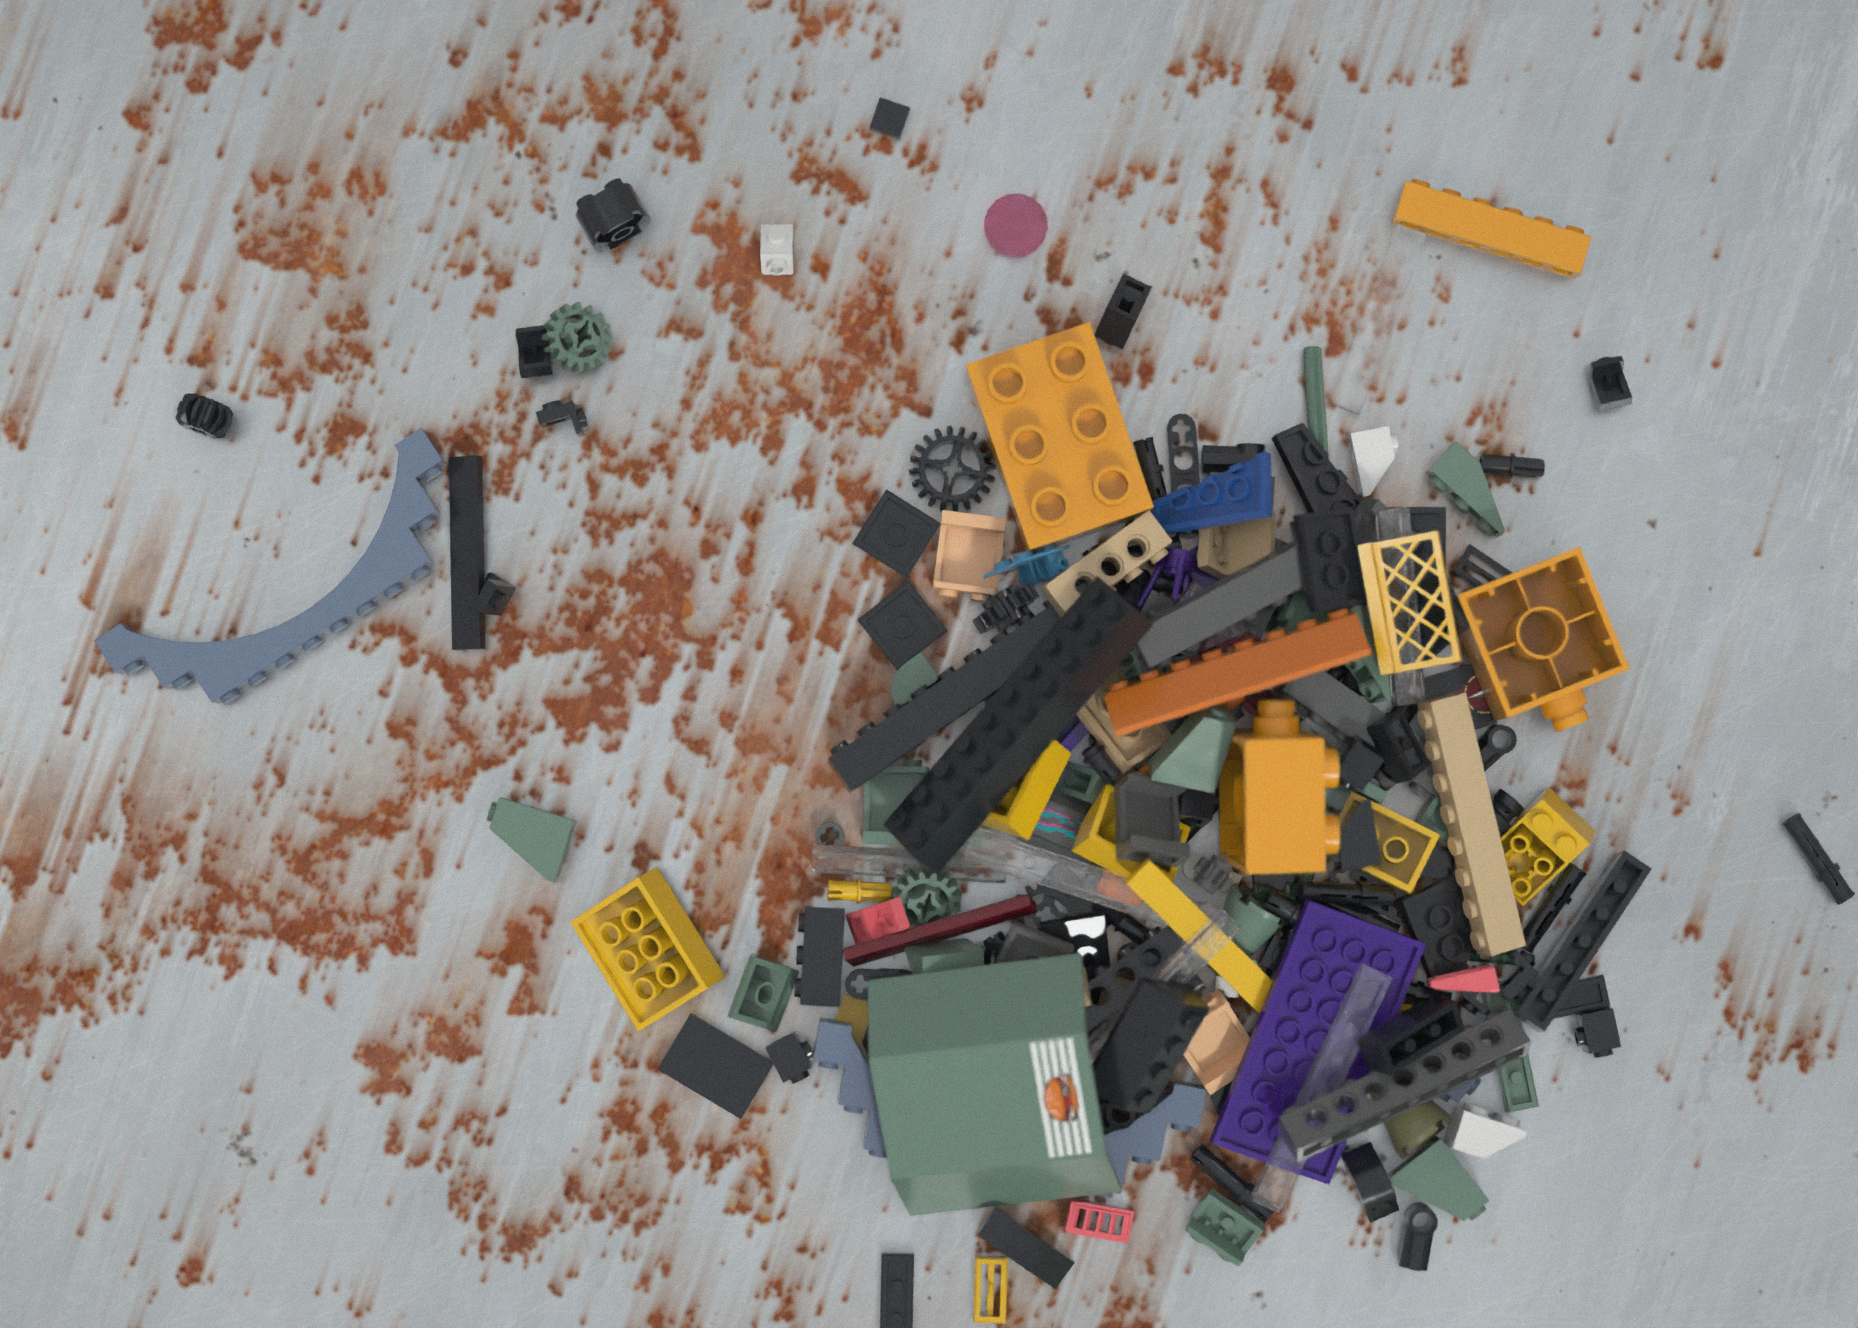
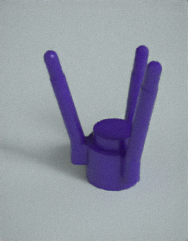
[1137,547,1193,609]

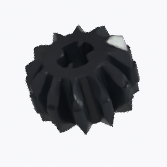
[175,393,233,439]

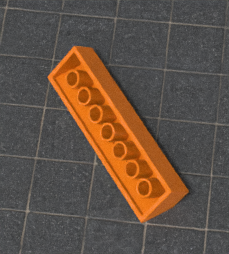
[1103,608,1372,737]

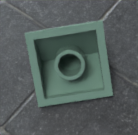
[904,938,984,974]
[727,953,799,1032]

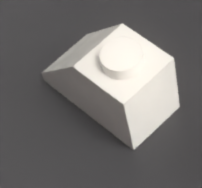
[1347,426,1398,498]

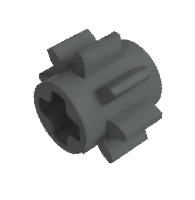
[1193,855,1233,895]

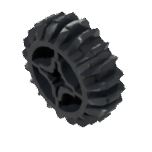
[909,426,996,512]

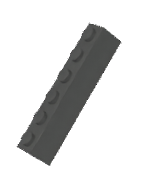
[1136,540,1305,669]
[1274,670,1439,798]

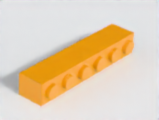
[1391,179,1592,279]

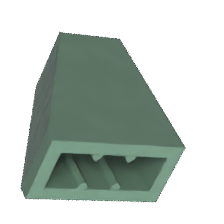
[1148,704,1236,794]
[487,797,577,883]
[1387,1136,1490,1221]

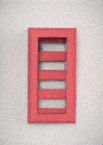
[1426,965,1500,993]
[1064,1198,1135,1243]

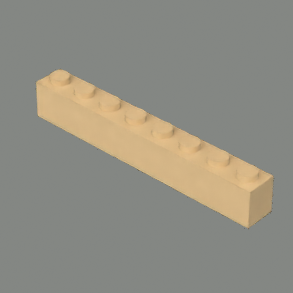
[1417,693,1526,956]

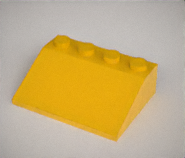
[570,867,726,1032]

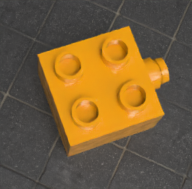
[1457,547,1630,732]
[1218,699,1340,874]

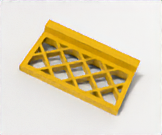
[1358,531,1462,675]

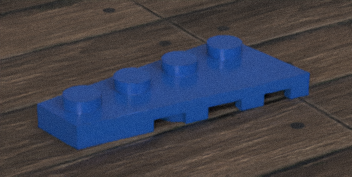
[1151,451,1272,534]

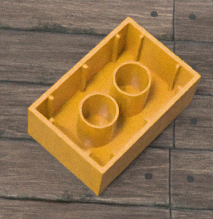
[965,322,1154,553]

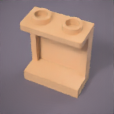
[932,510,1007,602]
[1183,989,1250,1095]

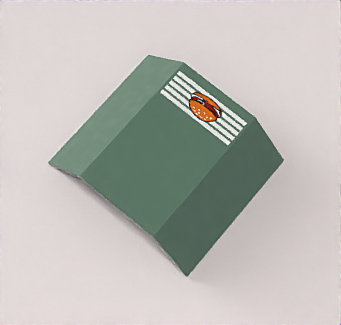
[868,953,1122,1216]

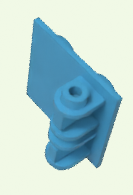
[983,543,1070,586]

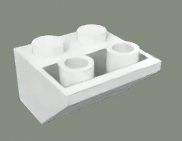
[1443,1102,1527,1159]

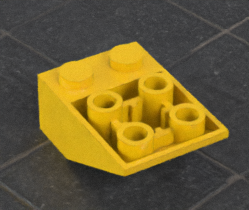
[1500,786,1595,906]

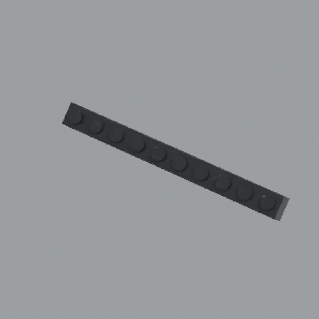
[827,580,1089,794]

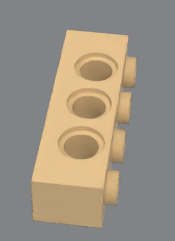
[1041,510,1173,617]

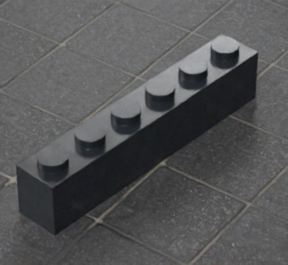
[1513,850,1652,1032]

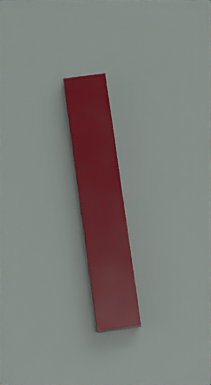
[843,894,1038,967]

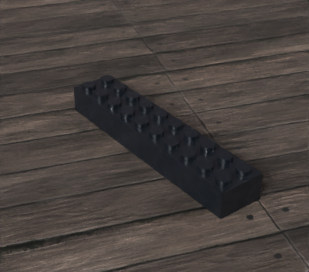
[883,576,1154,875]

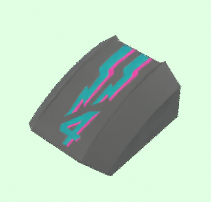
[1016,789,1092,868]

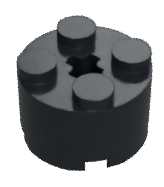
[576,178,651,252]

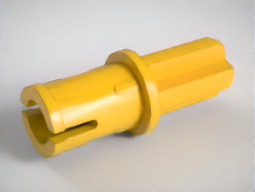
[827,878,892,904]

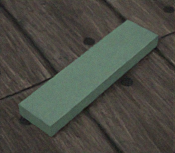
[1481,979,1539,1113]

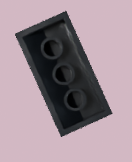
[1092,977,1210,1113]

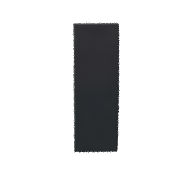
[977,1206,1075,1289]

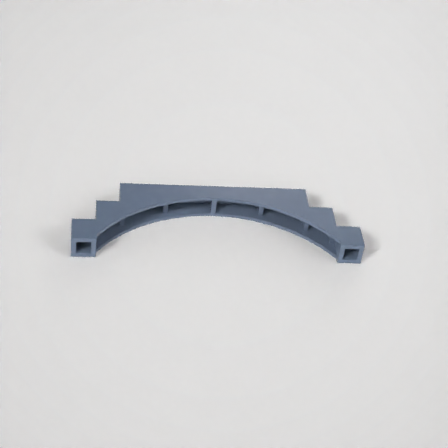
[94,428,447,705]
[813,1017,1206,1197]

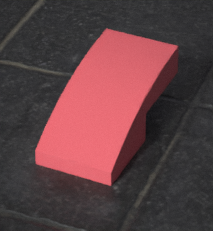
[845,896,910,944]

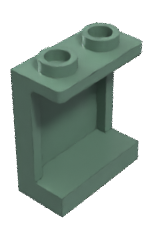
[863,760,929,844]

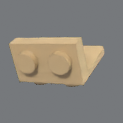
[1196,509,1276,580]

